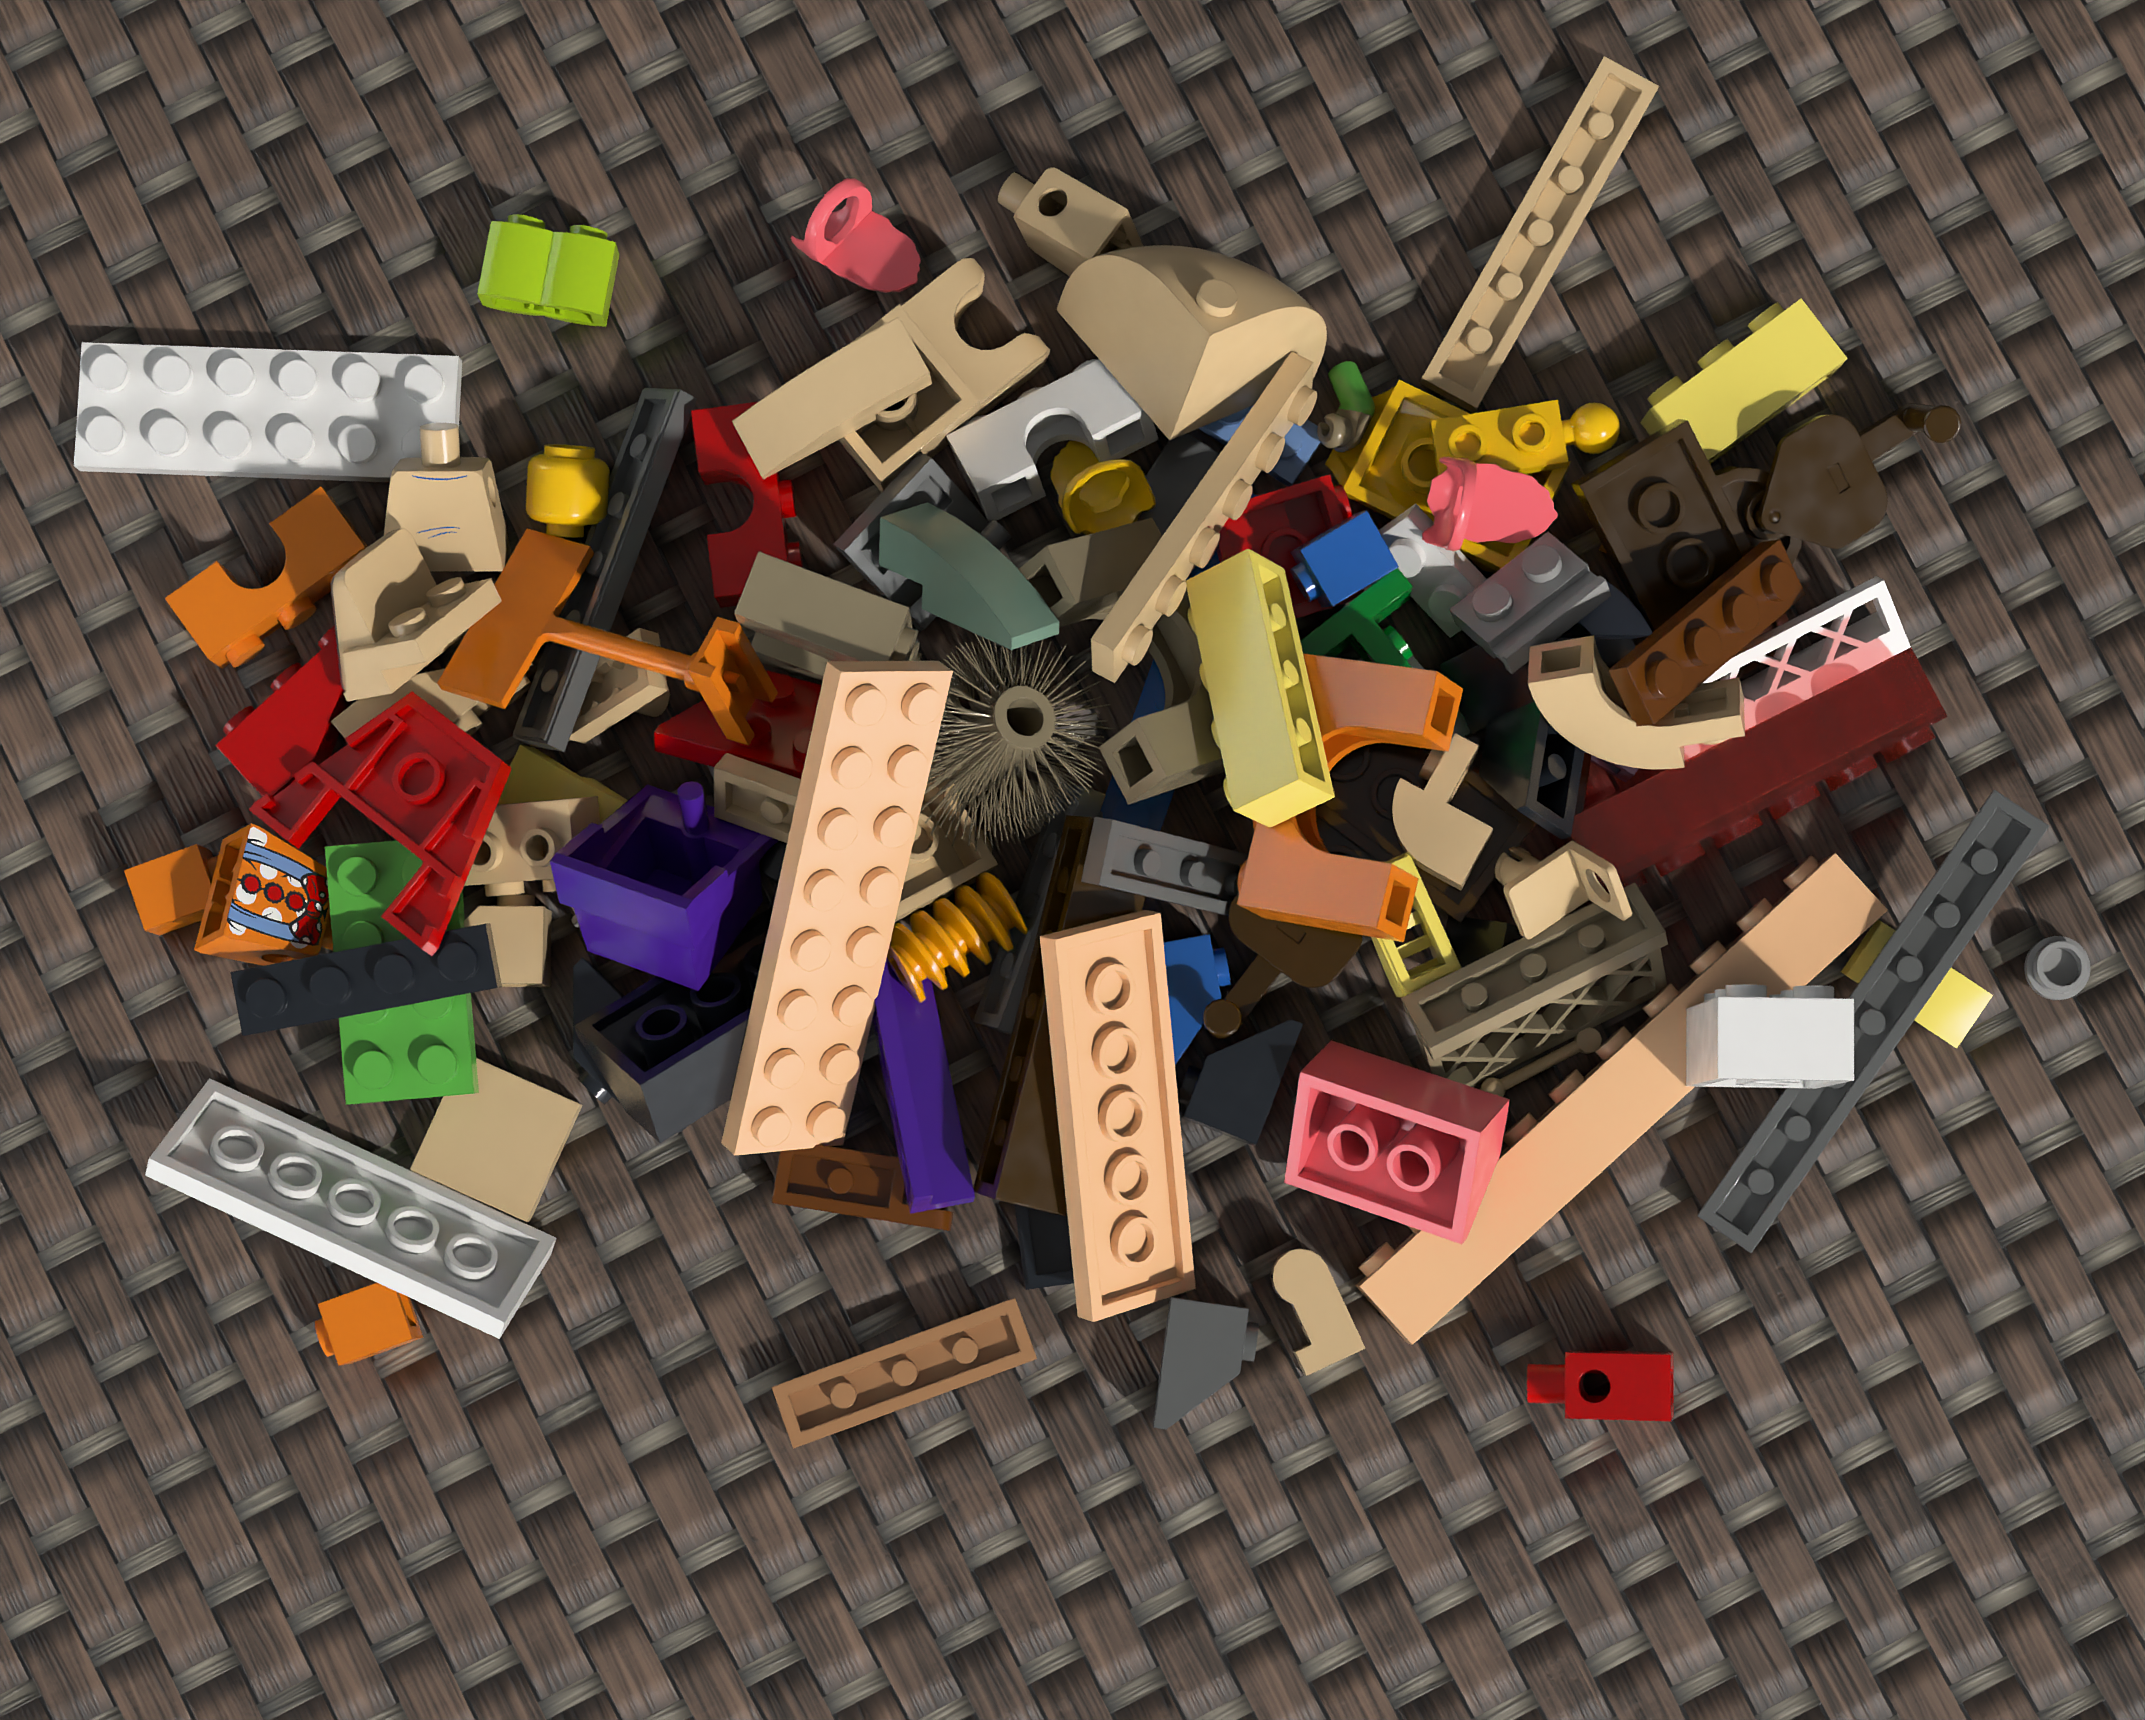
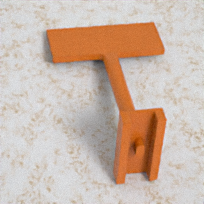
[437,528,778,745]

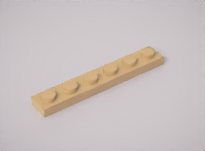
[1420,56,1659,413]
[1091,351,1317,683]

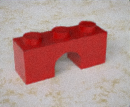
[691,402,803,608]

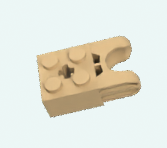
[839,258,1050,493]

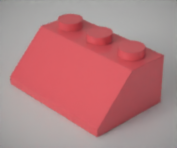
[1284,1040,1510,1244]

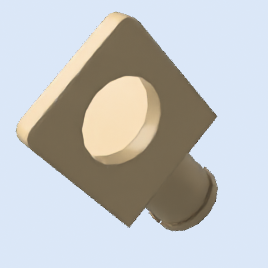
[1495,840,1632,939]

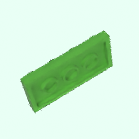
[325,840,479,1105]

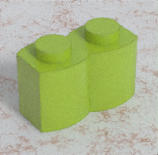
[477,214,620,327]

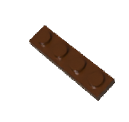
[1608,539,1806,727]

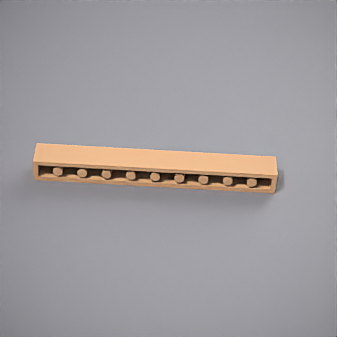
[1355,853,1888,1345]

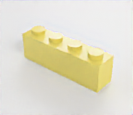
[1186,549,1335,828]

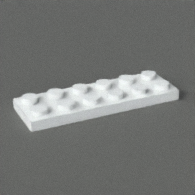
[74,342,462,482]
[145,1078,556,1339]

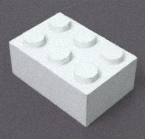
[1686,984,1854,1089]

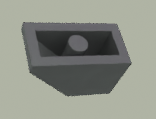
[1152,1297,1259,1430]

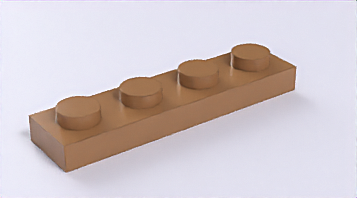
[771,1298,1037,1449]

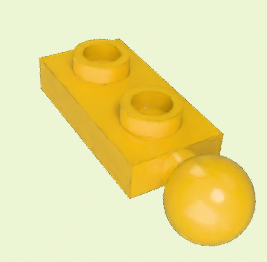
[1430,400,1620,475]

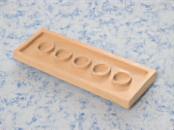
[1040,910,1196,1322]

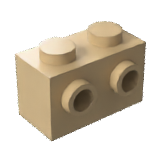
[464,796,600,896]

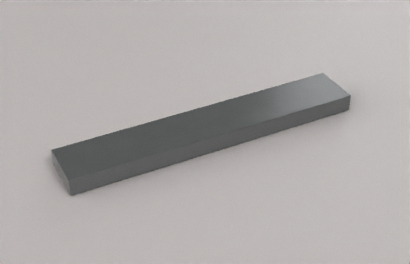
[512,388,697,752]

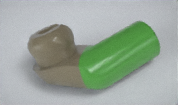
[1317,361,1376,452]

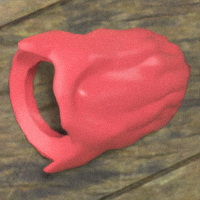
[790,178,921,293]
[1422,457,1558,551]

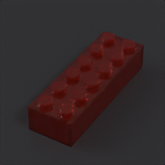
[1548,648,1948,893]

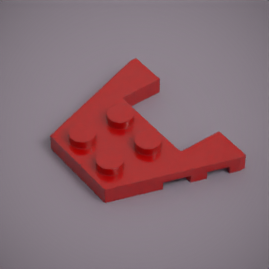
[249,691,512,956]

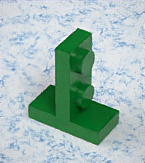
[1300,568,1413,668]

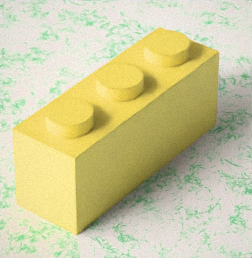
[1640,298,1848,464]

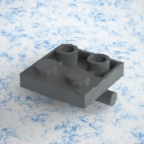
[833,452,1011,632]

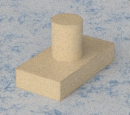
[569,628,670,743]

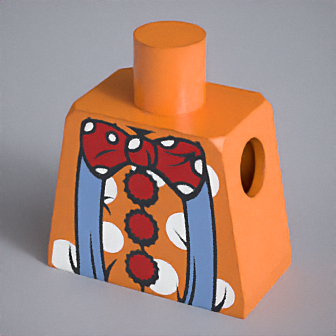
[194,823,333,966]

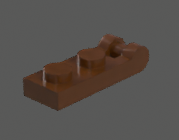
[772,1144,954,1231]

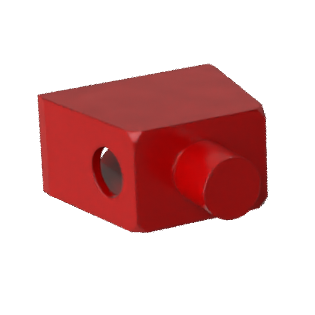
[1527,1351,1674,1421]

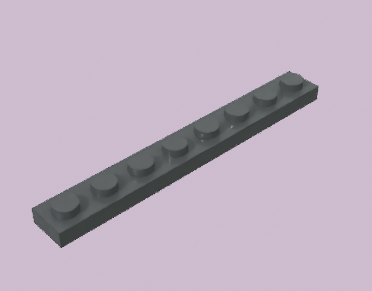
[1697,790,2050,1253]

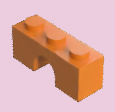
[165,487,368,669]

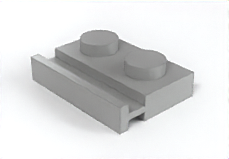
[1449,532,1611,674]

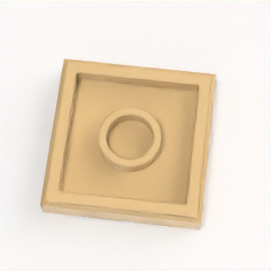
[410,1058,583,1222]

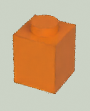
[124,844,218,936]
[315,1283,423,1366]

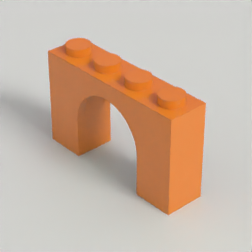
[1237,653,1463,942]

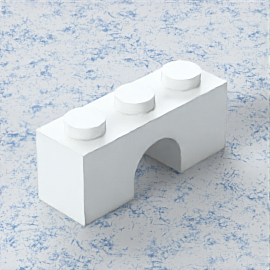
[946,359,1158,522]

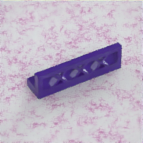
[872,958,975,1214]

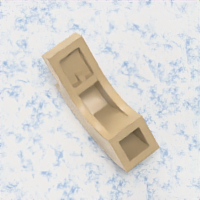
[1528,635,1745,769]

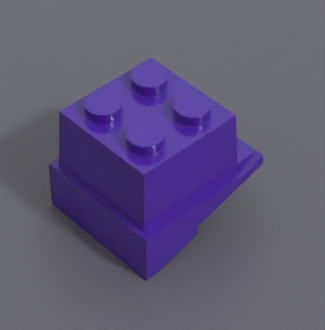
[550,781,779,991]

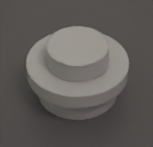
[2024,936,2090,1000]

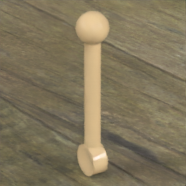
[1480,1027,1602,1097]

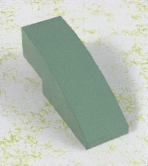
[879,502,1059,650]

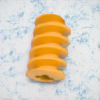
[887,872,1027,1003]

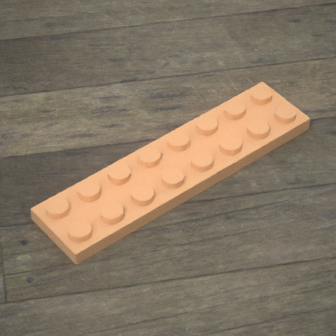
[721,661,953,1155]

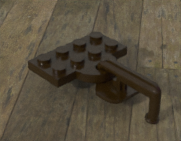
[1571,403,1962,682]
[1203,743,1537,1040]

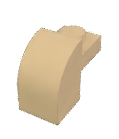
[1392,733,1493,891]

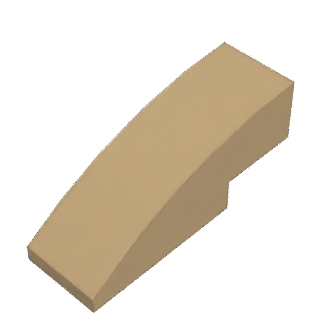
[732,317,932,479]

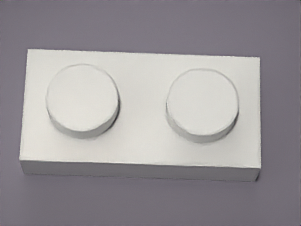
[1378,503,1487,637]

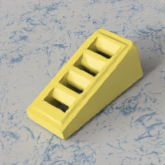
[1371,852,1461,997]

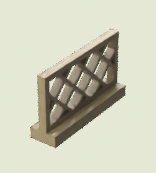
[1401,882,1668,1087]

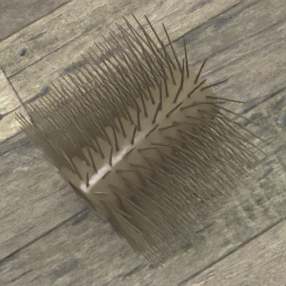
[921,634,1114,852]

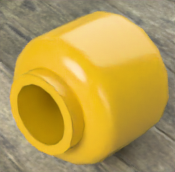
[525,444,610,537]

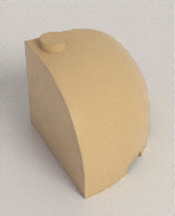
[1057,245,1327,440]

